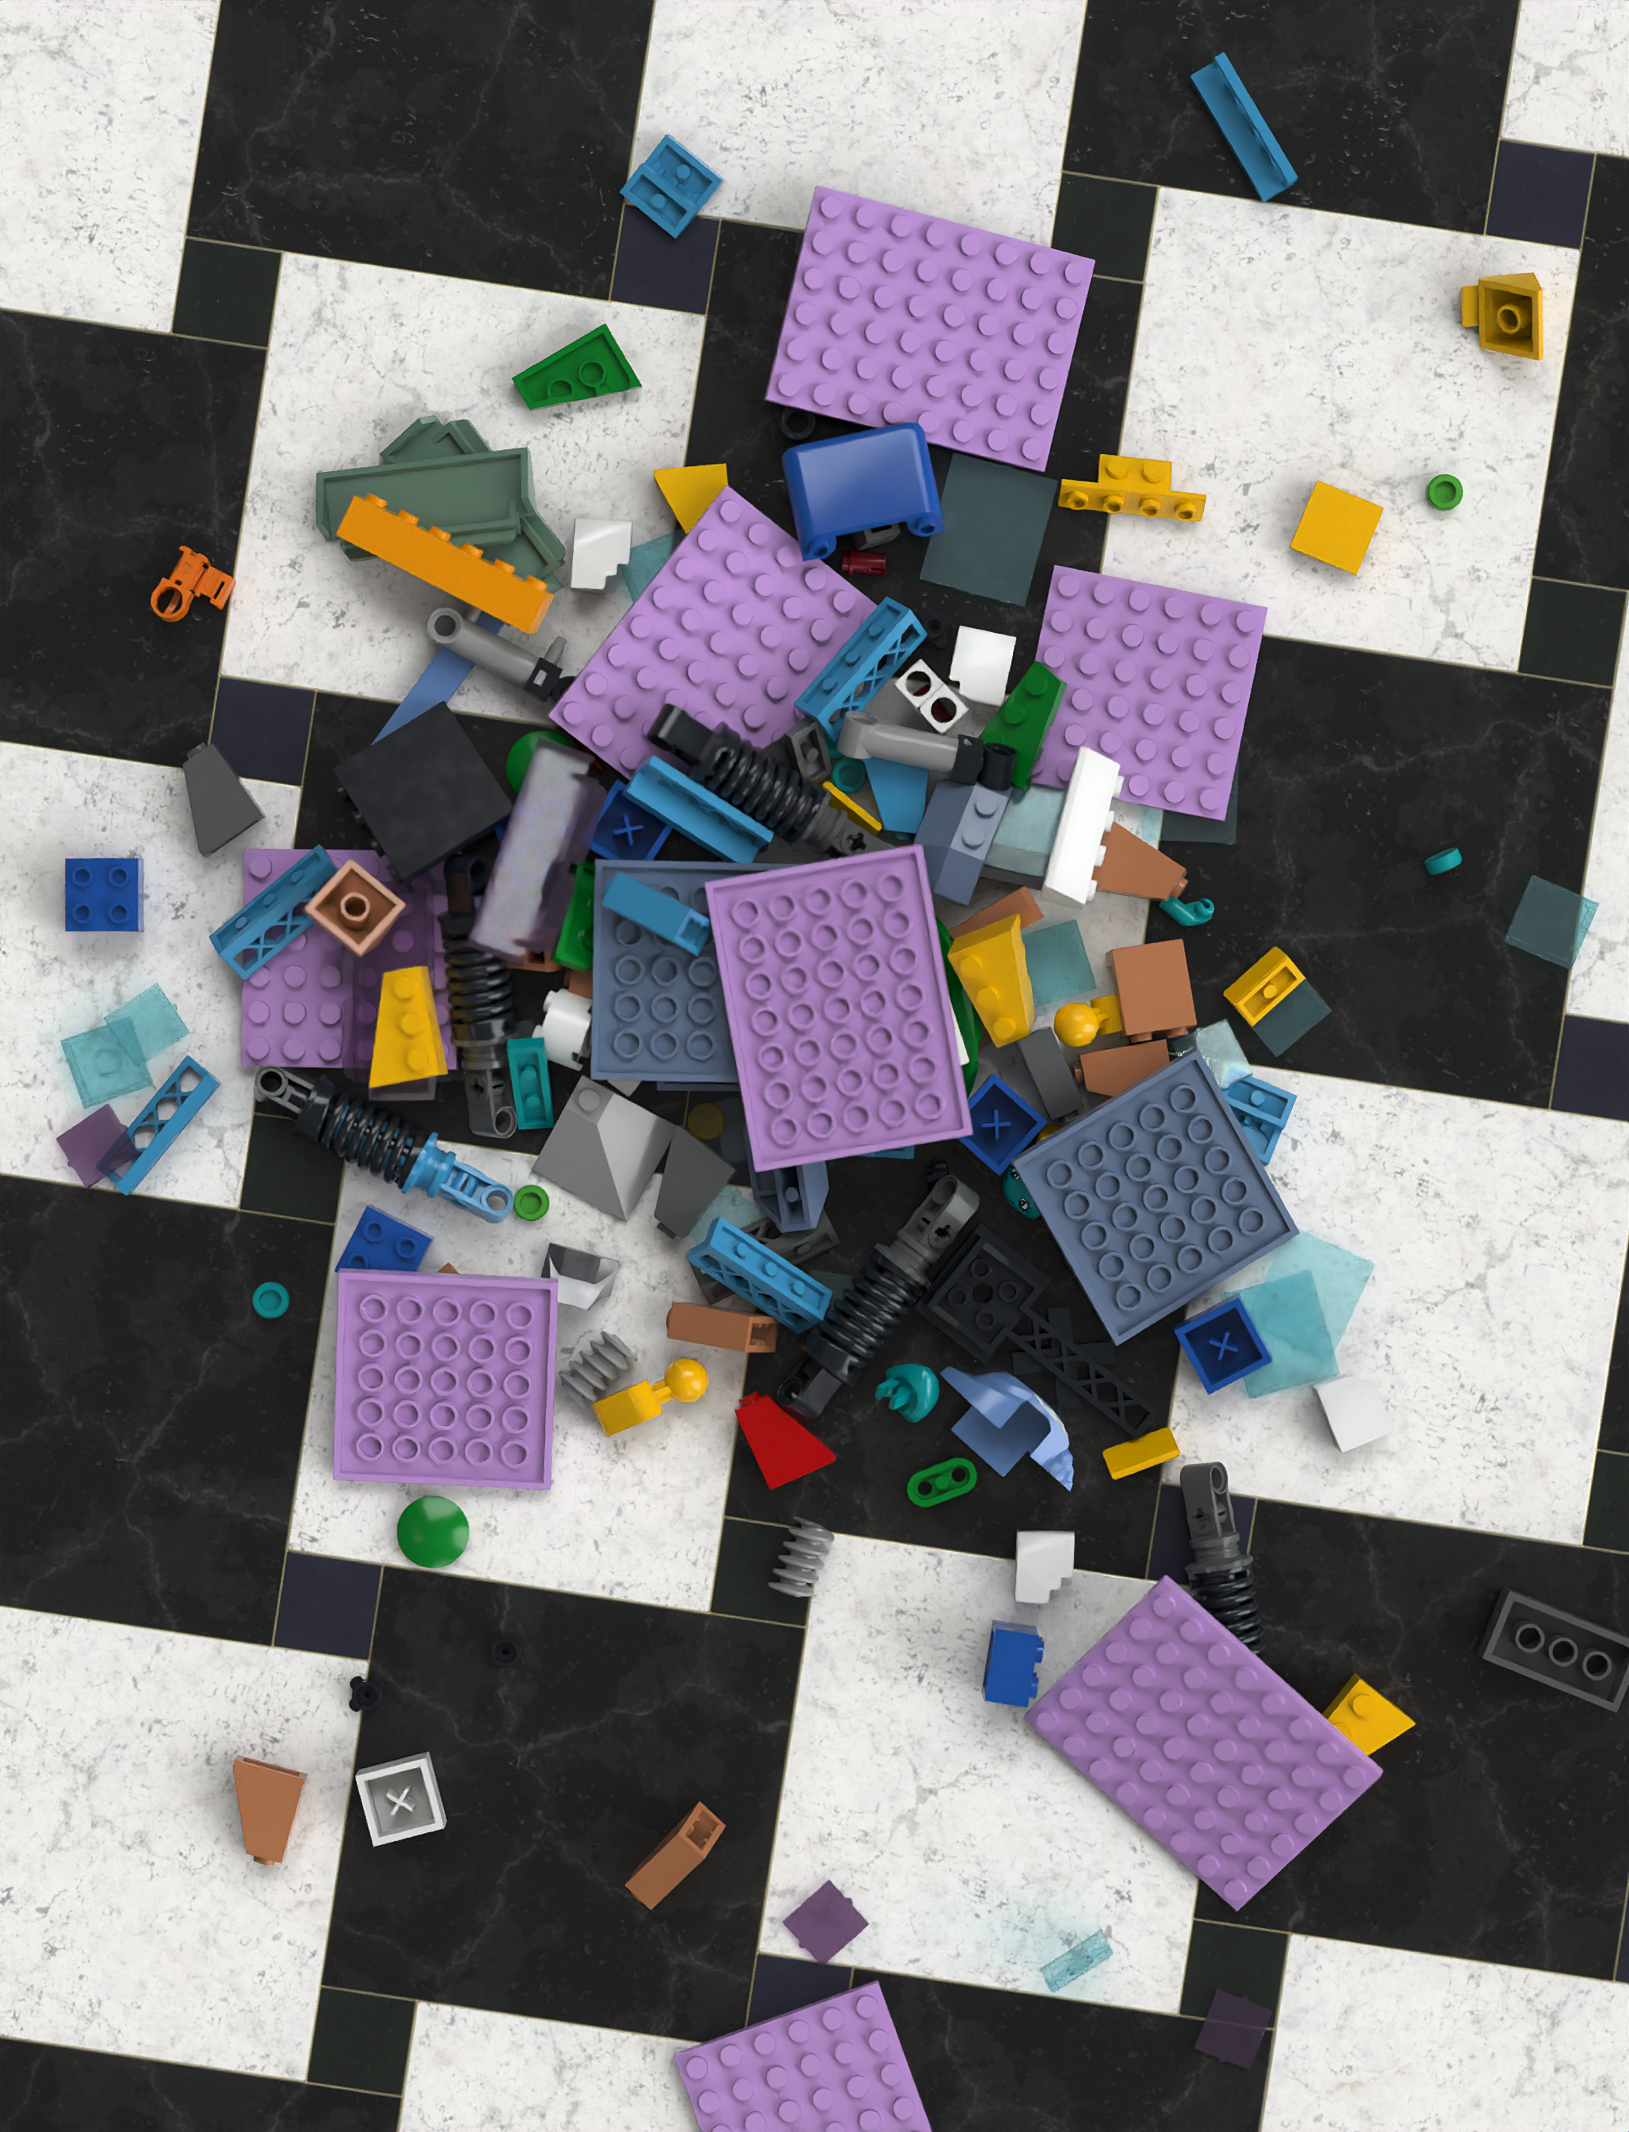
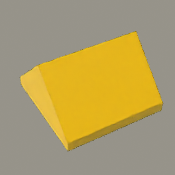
[1478,272,1543,361]

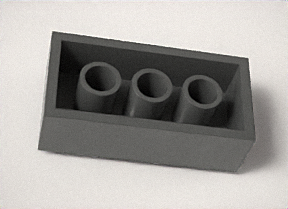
[1476,1586,1629,1713]

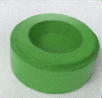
[1425,474,1463,511]
[513,1185,550,1221]

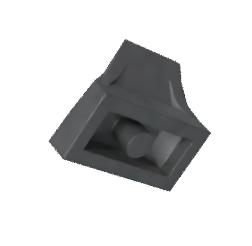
[763,716,832,787]
[541,1242,620,1310]

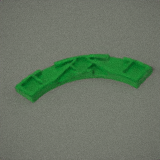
[935,915,982,1100]

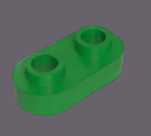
[907,1457,977,1507]

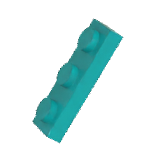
[507,1037,555,1130]

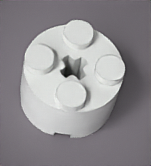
[532,988,592,1071]

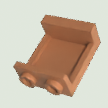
[1105,939,1197,1044]

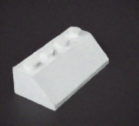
[1039,746,1124,910]

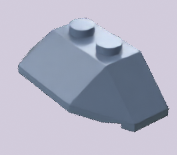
[913,778,1016,908]
[742,1120,829,1233]

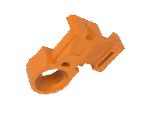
[151,546,236,622]

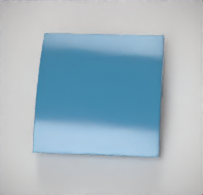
[620,134,725,239]
[1221,1068,1297,1166]

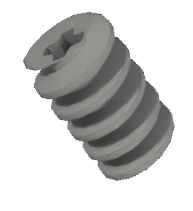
[558,1330,638,1410]
[768,1517,835,1597]

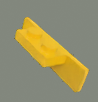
[1058,454,1207,522]

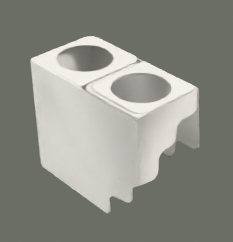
[570,519,633,595]
[949,625,1016,708]
[891,659,968,736]
[1311,1373,1394,1453]
[1014,1530,1075,1604]

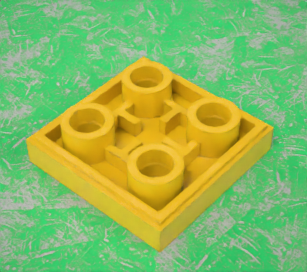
[1289,480,1384,576]

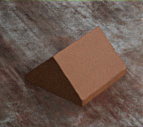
[303,858,407,958]

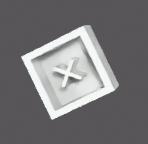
[355,1752,447,1846]

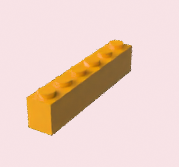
[336,493,554,634]

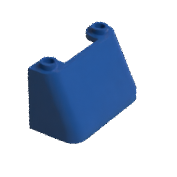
[781,422,945,562]

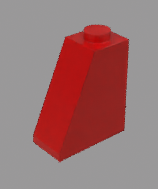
[734,1391,836,1490]

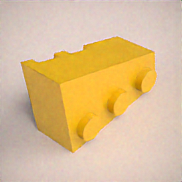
[947,913,1037,1048]
[369,966,448,1088]
[1322,1674,1416,1756]

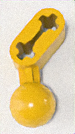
[1053,993,1122,1047]
[591,1357,709,1437]

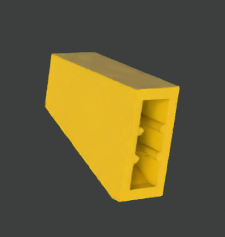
[653,464,728,535]

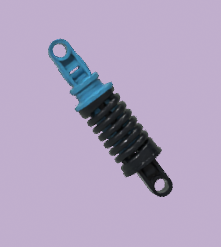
[253,1065,514,1223]

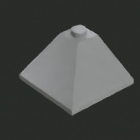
[532,1075,677,1222]

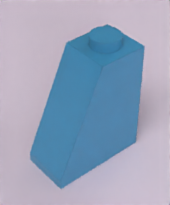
[862,757,929,841]
[601,871,713,956]

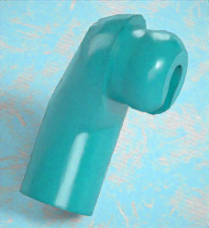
[1158,896,1214,927]

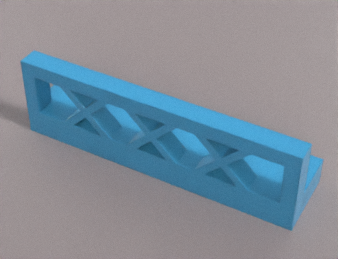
[1189,52,1298,203]
[794,596,928,742]
[622,755,774,863]
[209,844,340,980]
[96,1055,222,1196]
[685,1216,833,1334]

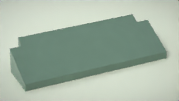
[379,415,566,627]
[316,447,537,562]

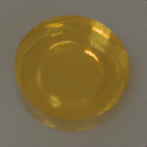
[688,1103,726,1140]

